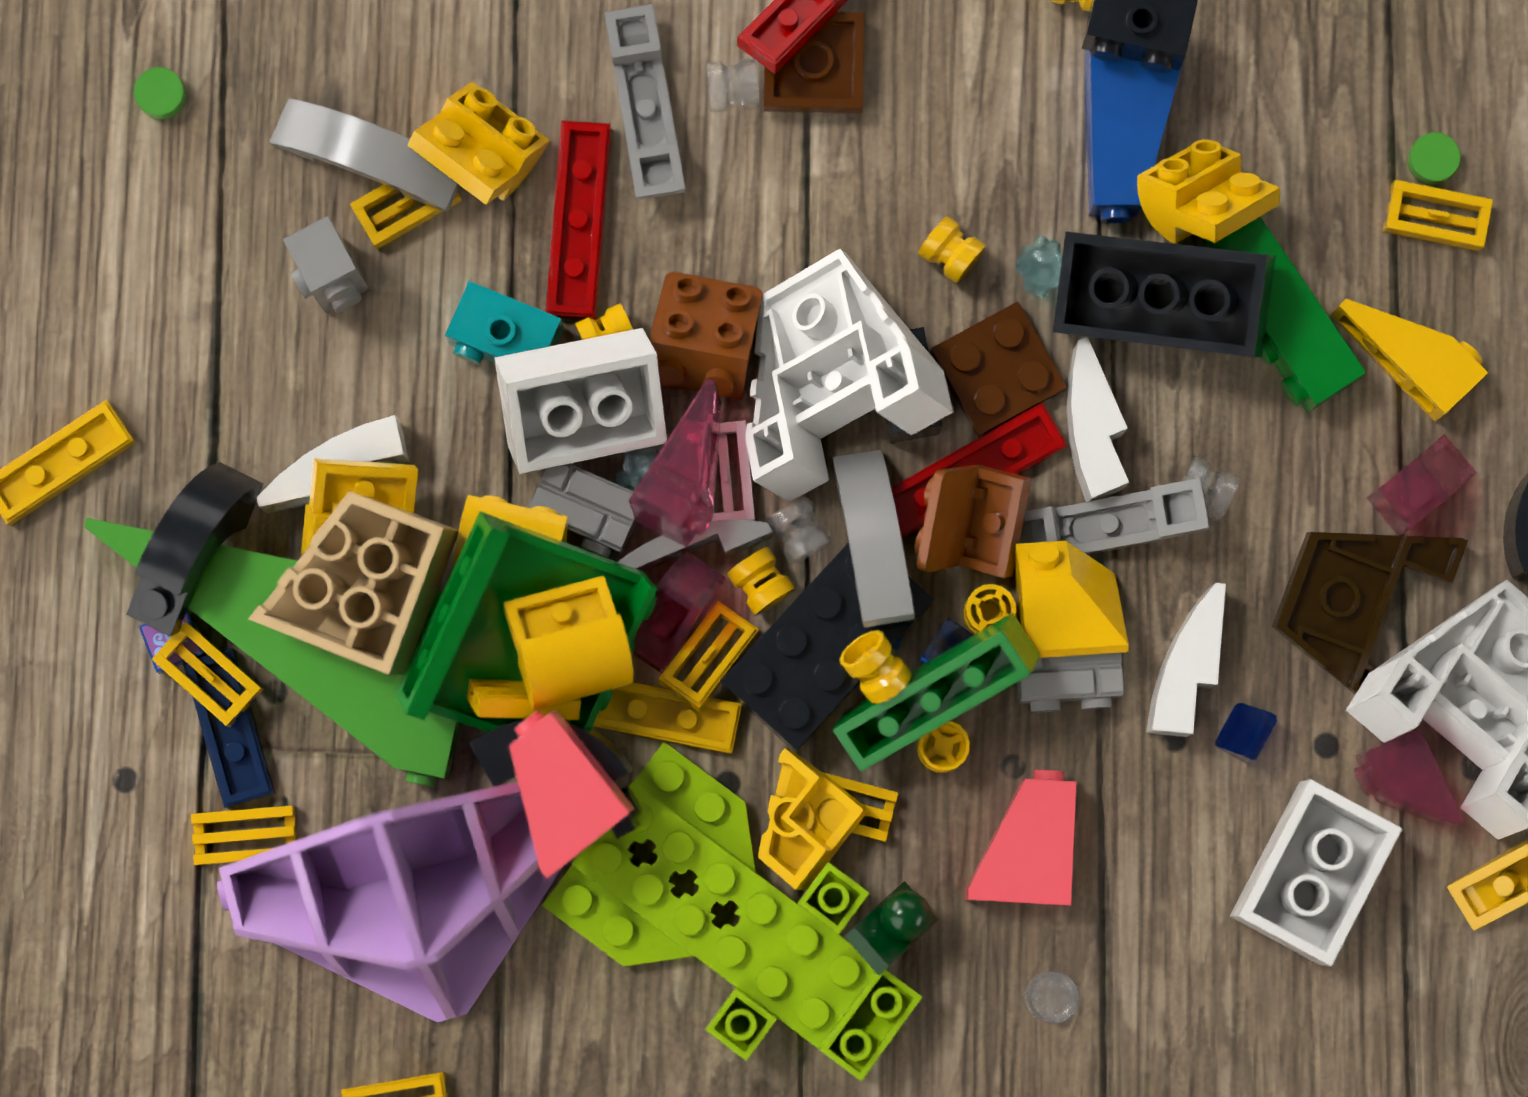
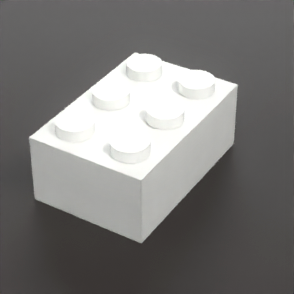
[494,328,667,474]
[1230,779,1402,966]

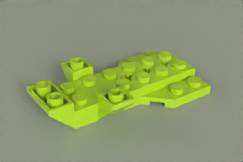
[542,742,922,1081]

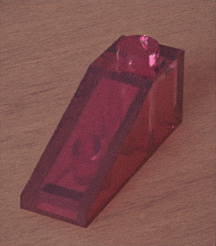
[628,378,722,548]

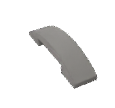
[604,4,686,201]
[269,98,460,213]
[832,450,915,627]
[1019,478,1211,554]
[618,519,772,572]

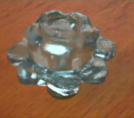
[1016,236,1062,297]
[616,447,668,499]

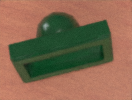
[845,881,938,975]

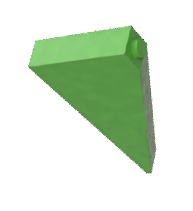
[84,518,462,788]

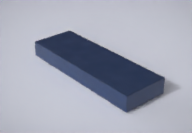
[183,648,276,809]

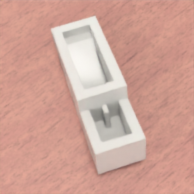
[1066,337,1129,502]
[257,415,409,514]
[1146,583,1226,737]

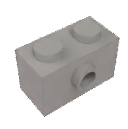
[283,216,369,313]

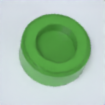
[134,67,186,120]
[1407,132,1460,185]

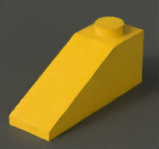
[1330,299,1488,422]
[1447,838,1528,931]

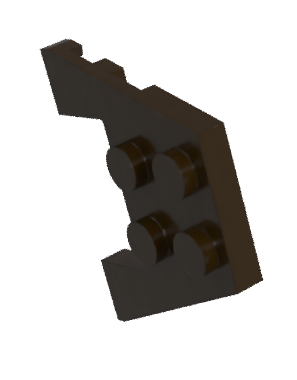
[1272,532,1468,695]

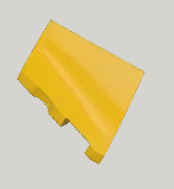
[758,748,869,890]

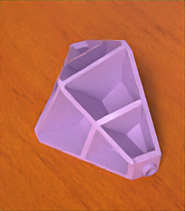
[217,782,565,1022]

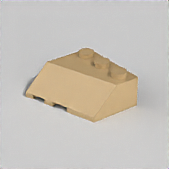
[248,491,459,675]

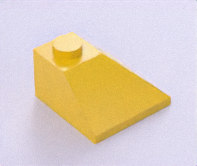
[1015,540,1129,658]

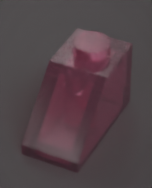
[1366,434,1477,536]
[633,550,727,674]
[1354,728,1464,827]

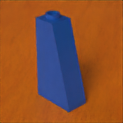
[1085,50,1183,224]

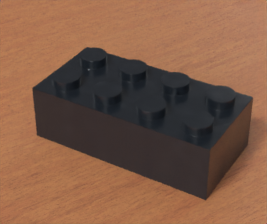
[1053,231,1276,357]
[721,542,934,753]

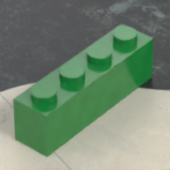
[1198,217,1366,413]
[832,612,1040,772]

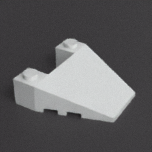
[745,249,953,502]
[1346,580,1528,840]

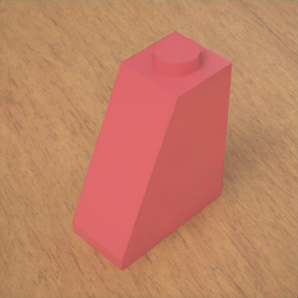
[509,710,635,879]
[965,770,1076,906]

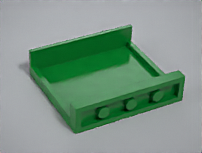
[396,511,657,732]

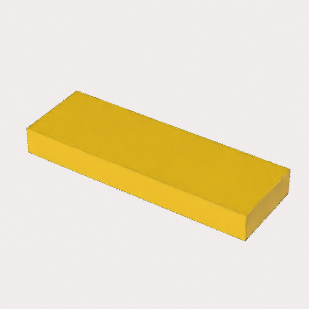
[0,399,137,526]
[592,683,742,754]

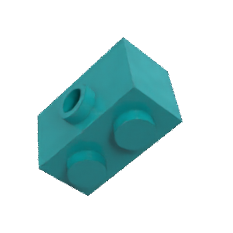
[445,281,564,365]

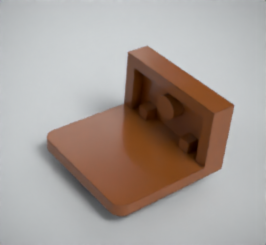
[649,272,763,400]
[915,464,1032,578]

